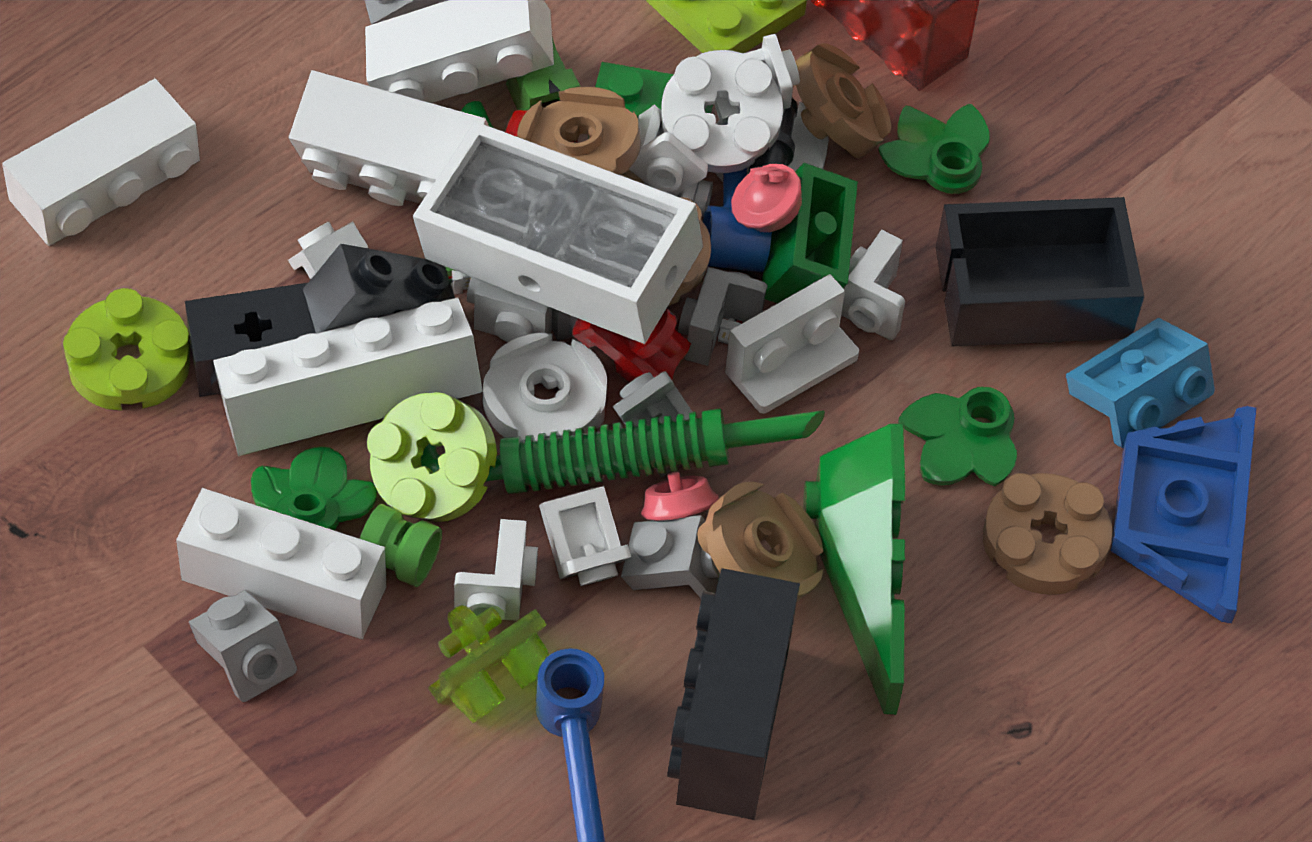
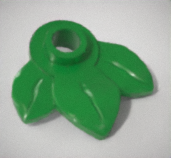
[878,104,990,194]
[898,387,1017,486]
[251,446,377,530]

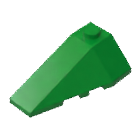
[803,424,905,715]

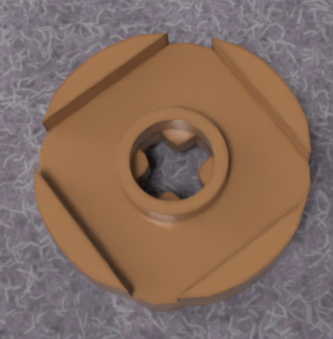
[795,43,891,159]
[517,87,641,175]
[983,473,1112,595]
[697,481,823,601]

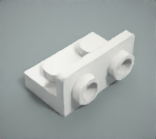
[725,274,859,414]

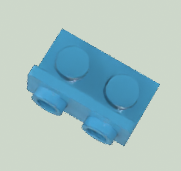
[1066,317,1215,448]

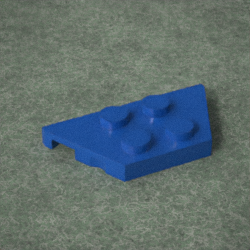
[1110,406,1256,624]

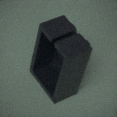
[935,197,1144,346]
[667,568,800,820]

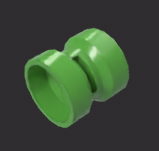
[360,504,442,587]

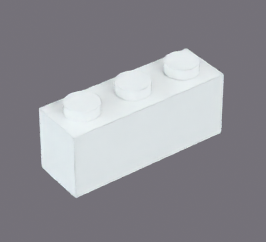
[365,0,554,103]
[2,78,200,246]
[176,488,386,639]

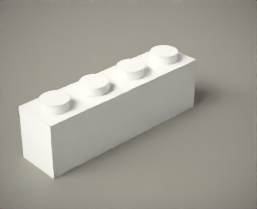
[213,297,483,456]

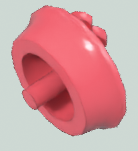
[731,164,802,232]
[641,472,719,521]

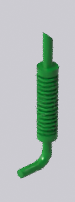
[421,409,825,494]

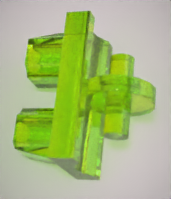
[428,605,550,723]

